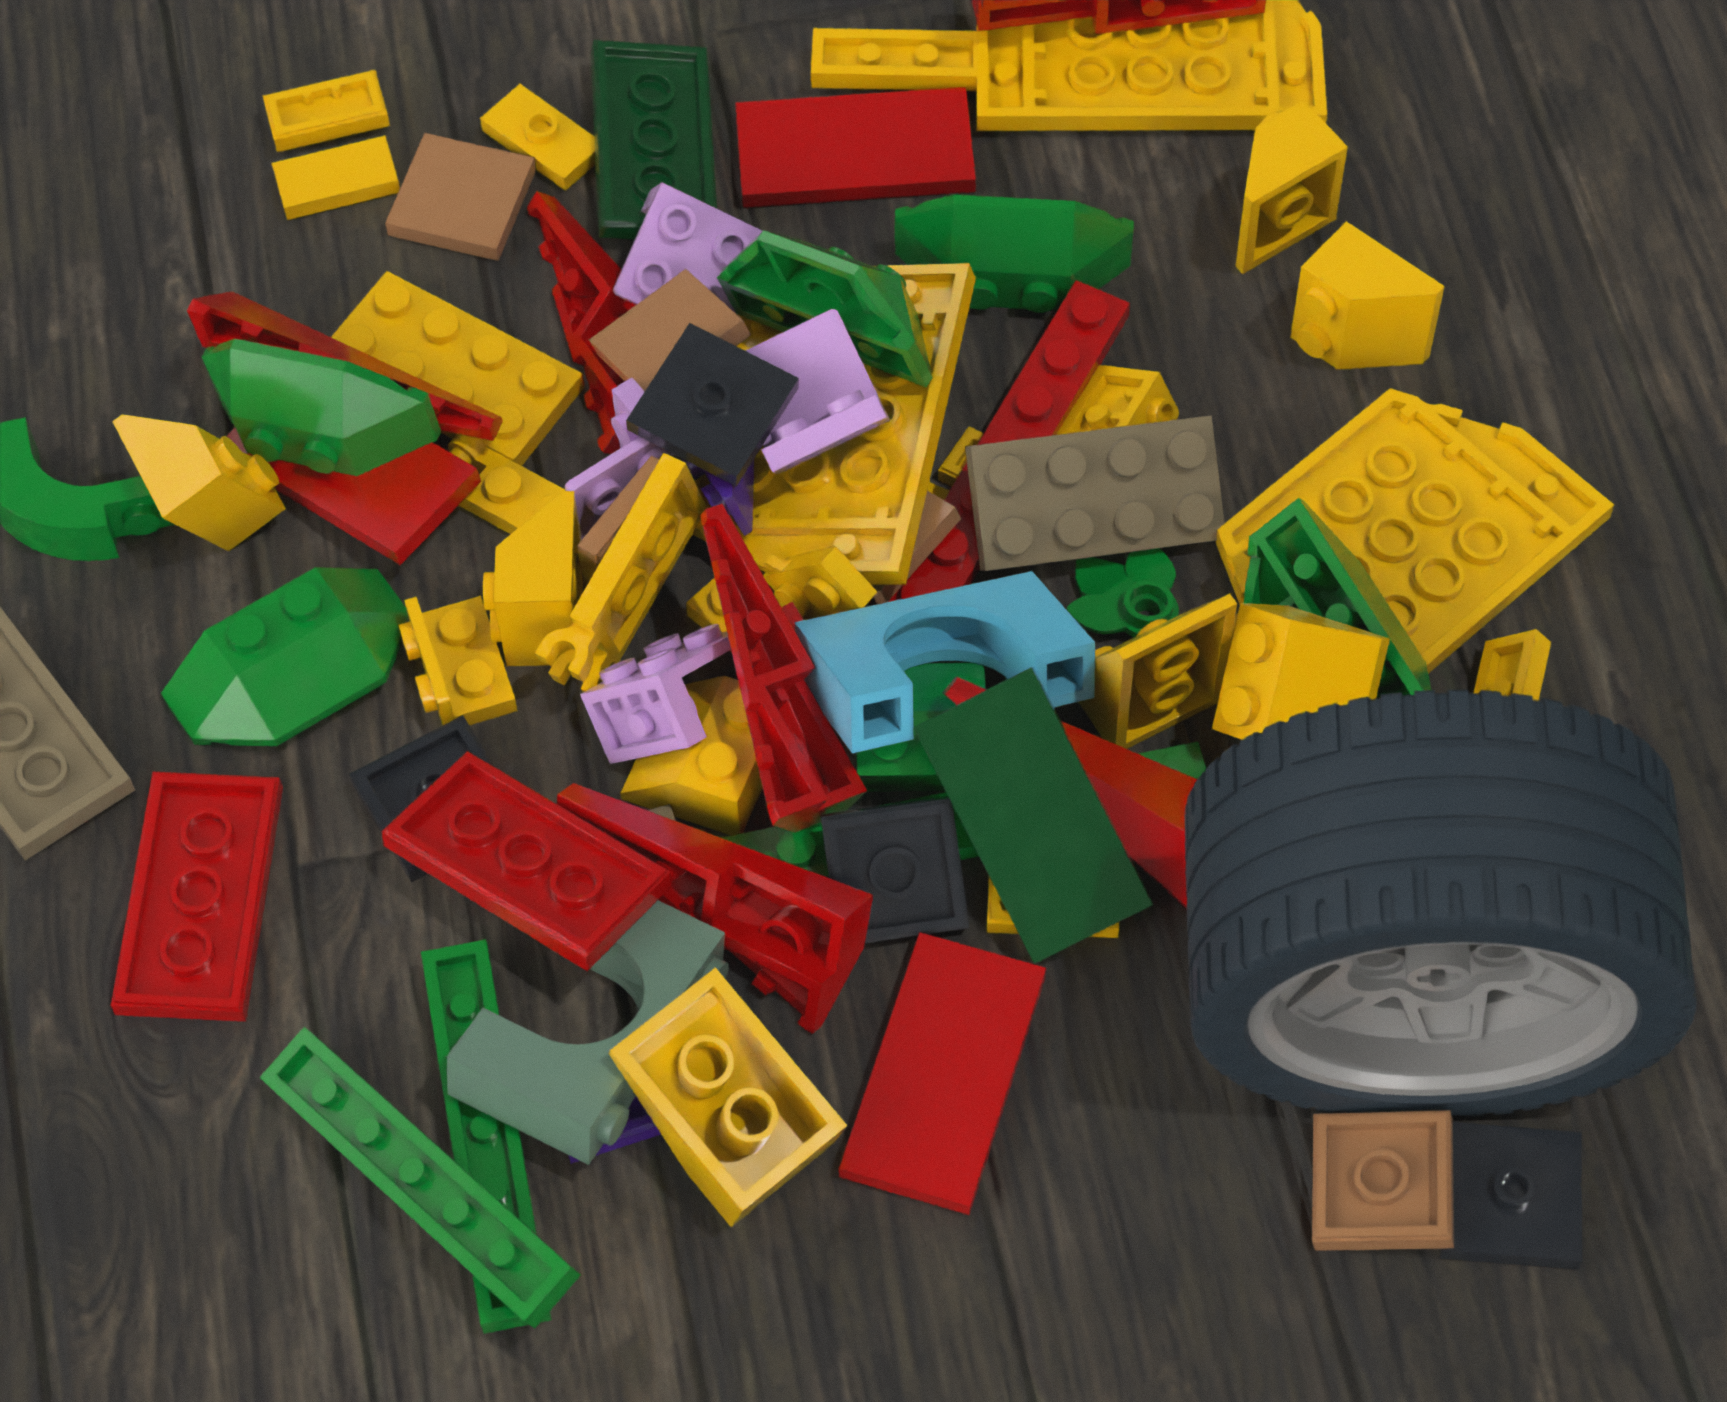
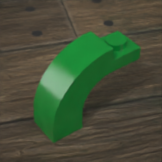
[0,417,175,561]

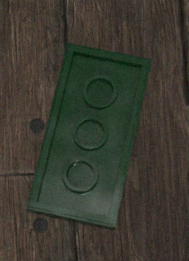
[591,40,717,240]
[913,666,1153,964]

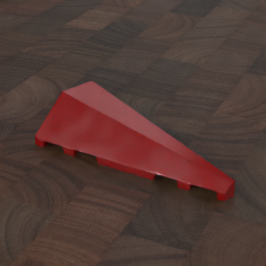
[972,0,1266,35]
[527,191,636,454]
[187,291,503,441]
[700,504,867,833]
[942,677,1198,909]
[556,783,874,1034]

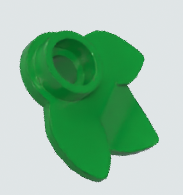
[1066,548,1179,637]

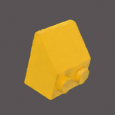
[1235,100,1348,274]
[1290,221,1445,370]
[113,414,286,552]
[483,491,584,666]
[1212,603,1390,740]
[620,676,763,836]

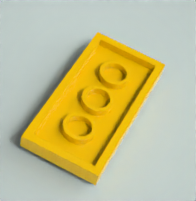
[331,271,585,466]

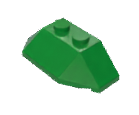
[895,195,1134,313]
[716,230,933,387]
[202,339,441,476]
[1244,498,1432,699]
[161,567,409,746]

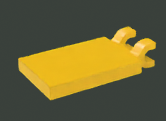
[535,453,707,692]

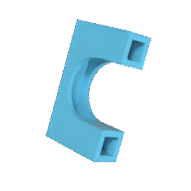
[794,571,1095,753]

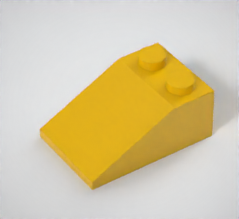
[1079,594,1237,749]
[608,967,847,1227]

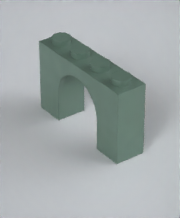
[447,901,729,1165]

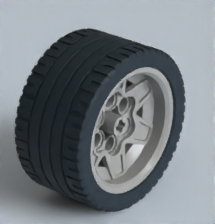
[1185,690,1697,1119]

